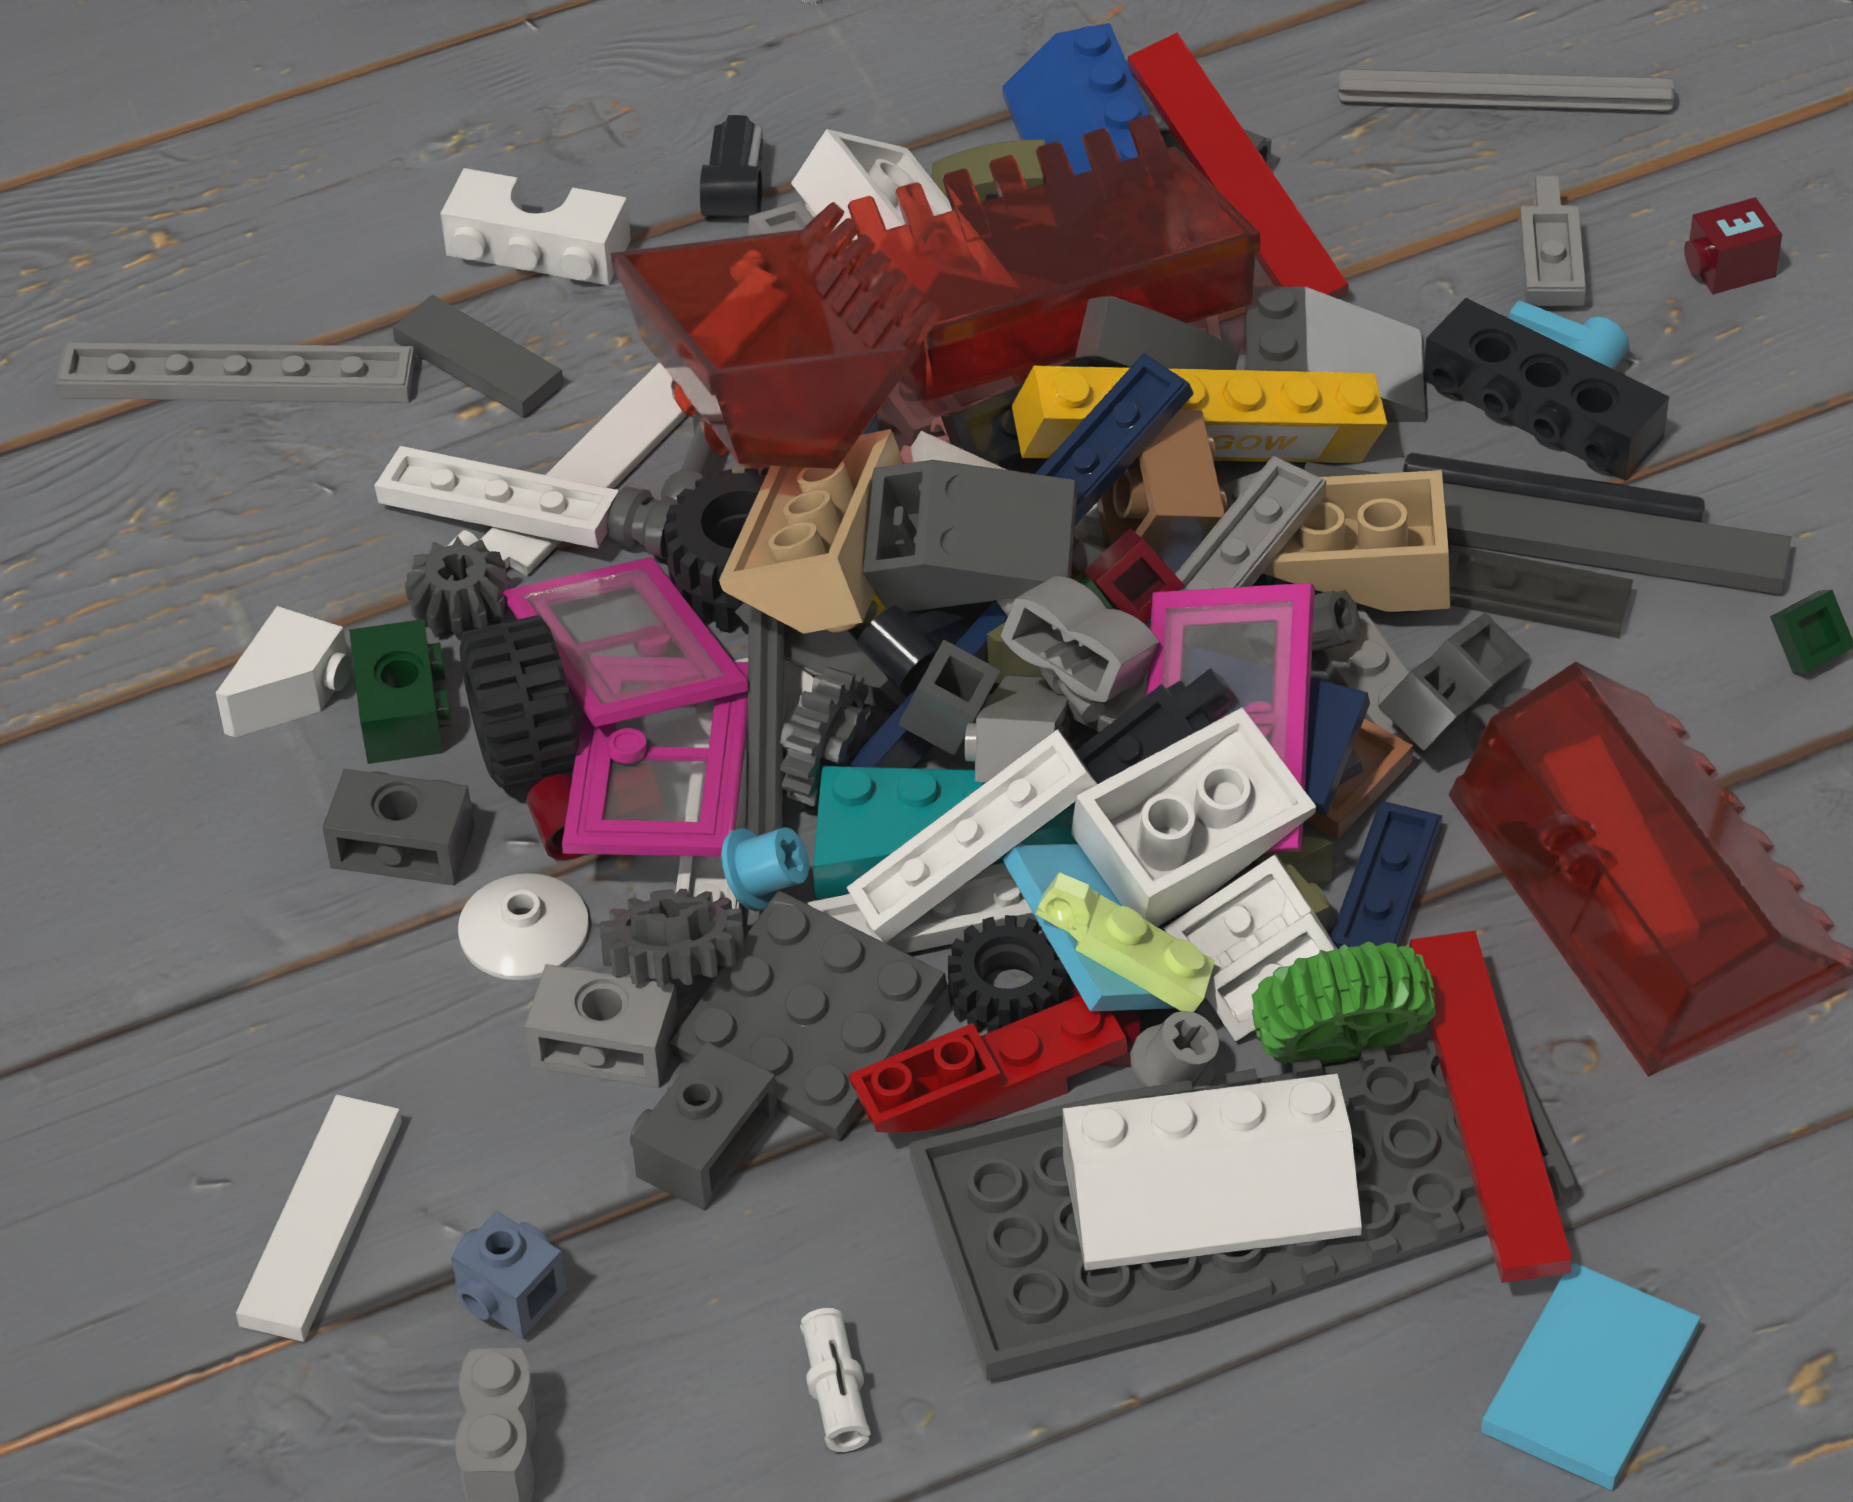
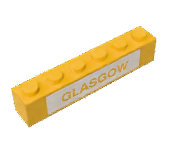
[1012,366,1387,463]

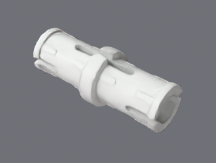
[800,1308,871,1452]

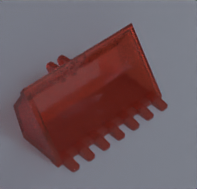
[1448,661,1853,1077]

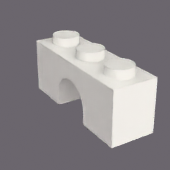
[440,168,631,286]

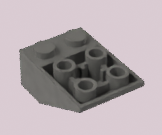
[863,459,1078,612]

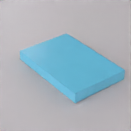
[1003,844,1175,1012]
[1481,1262,1701,1491]

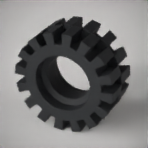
[947,915,1068,1033]

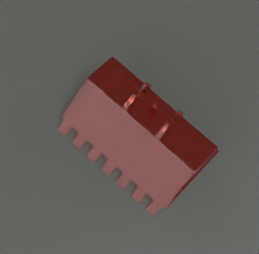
[847,115,1260,402]
[610,202,942,469]

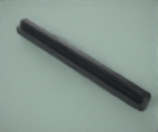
[1403,452,1705,523]

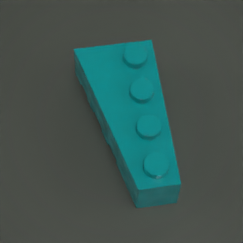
[813,766,1078,901]

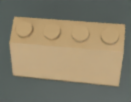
[719,429,904,634]

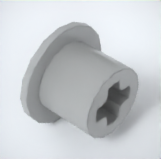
[1130,1011,1219,1090]

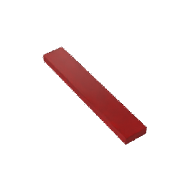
[1128,32,1349,299]
[1409,931,1572,1283]

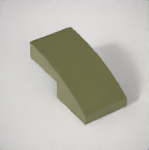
[931,139,1045,211]

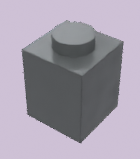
[898,640,1001,755]

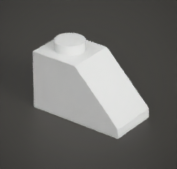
[216,606,352,738]

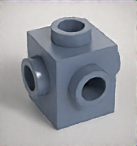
[451,1210,567,1338]

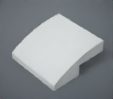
[1164,854,1337,1042]

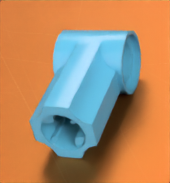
[1508,300,1630,370]

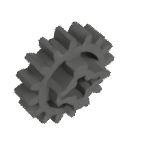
[780,667,871,807]
[600,889,745,987]

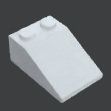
[1071,707,1316,927]

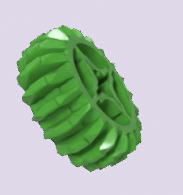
[1251,942,1436,1066]

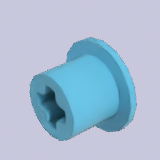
[721,827,809,911]

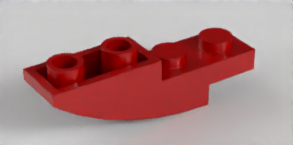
[849,995,1128,1133]

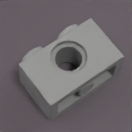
[524,964,679,1088]

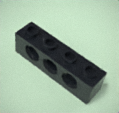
[1423,298,1669,481]

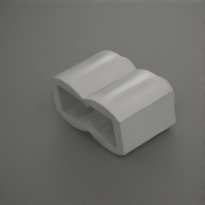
[1001,576,1159,702]
[455,1348,538,1502]

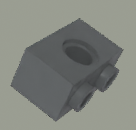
[322,769,475,886]

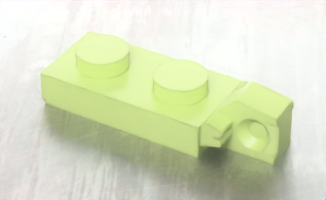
[1035,872,1215,1012]

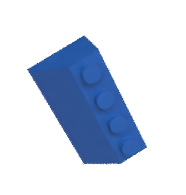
[1002,23,1173,236]

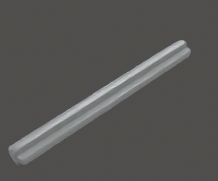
[1338,69,1675,112]

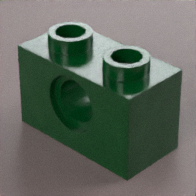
[349,619,452,764]

